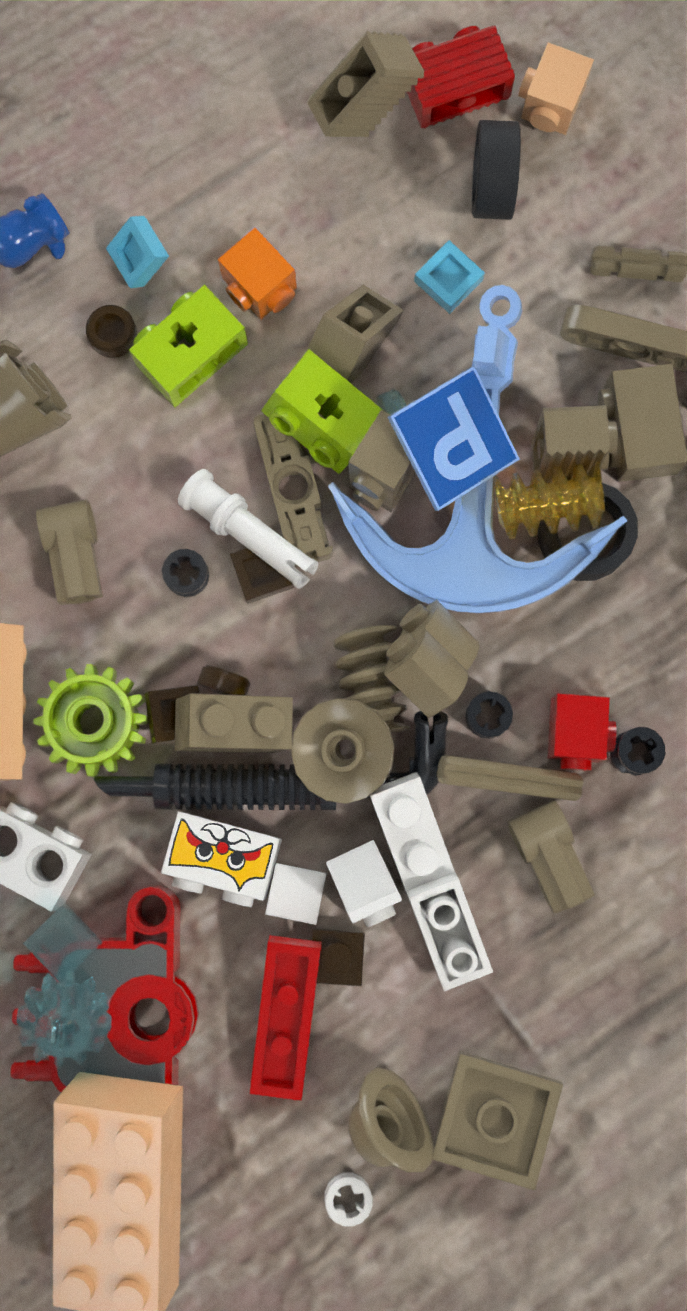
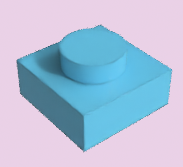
[106,216,169,288]
[414,240,485,314]

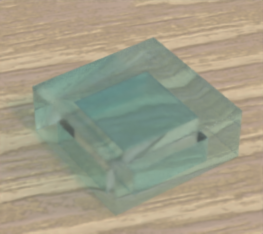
[23,904,103,982]

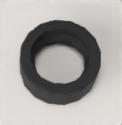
[472,120,521,220]
[538,481,638,581]

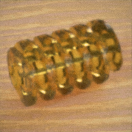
[494,461,605,540]

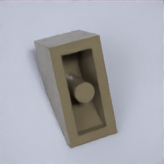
[306,284,404,383]

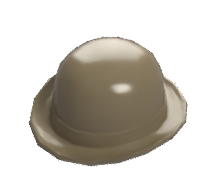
[348,1068,434,1172]

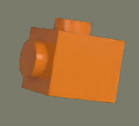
[218,228,297,320]

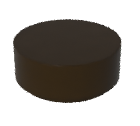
[86,305,137,358]
[197,665,251,695]

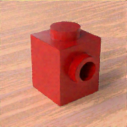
[547,693,617,771]

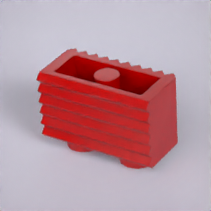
[407,25,515,129]

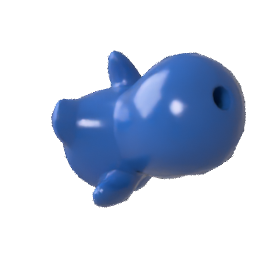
[0,193,70,268]

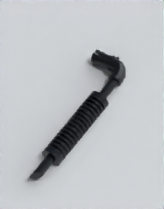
[94,711,448,810]

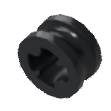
[162,549,210,597]
[465,691,513,739]

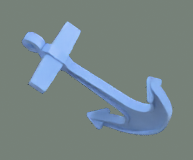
[328,285,627,613]

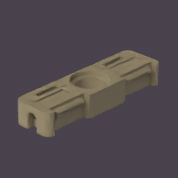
[253,414,333,567]

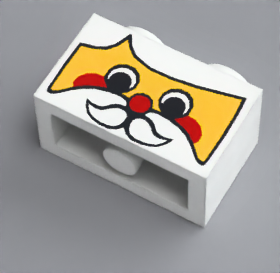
[161,811,282,907]

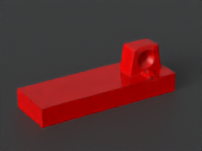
[249,935,322,1101]

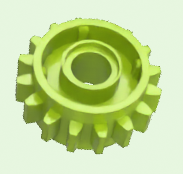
[33,664,148,777]

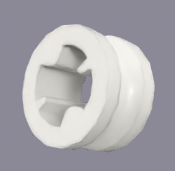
[324,1172,372,1226]

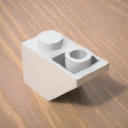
[326,840,402,928]

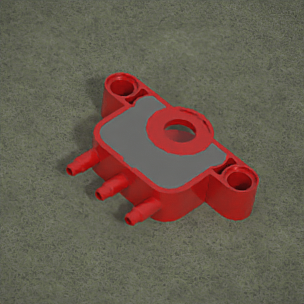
[10,885,199,1093]

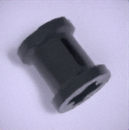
[610,727,666,776]

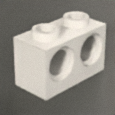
[0,802,92,912]

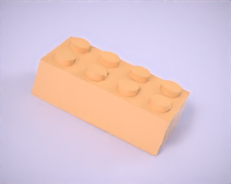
[53,1072,183,1311]

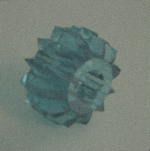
[16,970,112,1070]

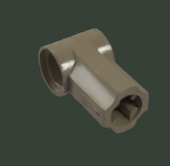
[36,500,103,605]
[507,800,595,914]

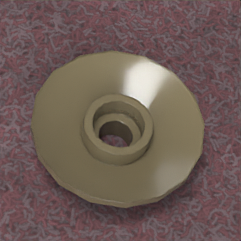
[291,698,394,804]

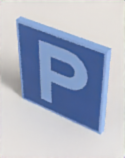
[388,366,520,511]

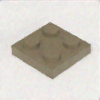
[432,1051,563,1190]

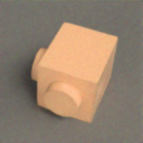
[518,42,594,135]

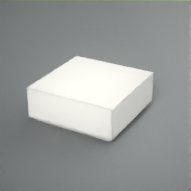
[265,863,327,925]

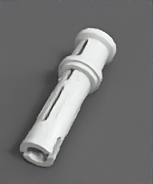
[178,469,318,589]

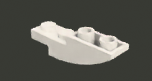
[370,772,493,991]

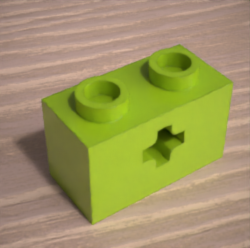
[129,284,248,408]
[261,349,383,474]

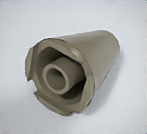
[0,340,72,457]

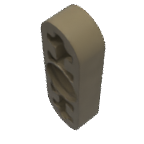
[560,305,687,372]

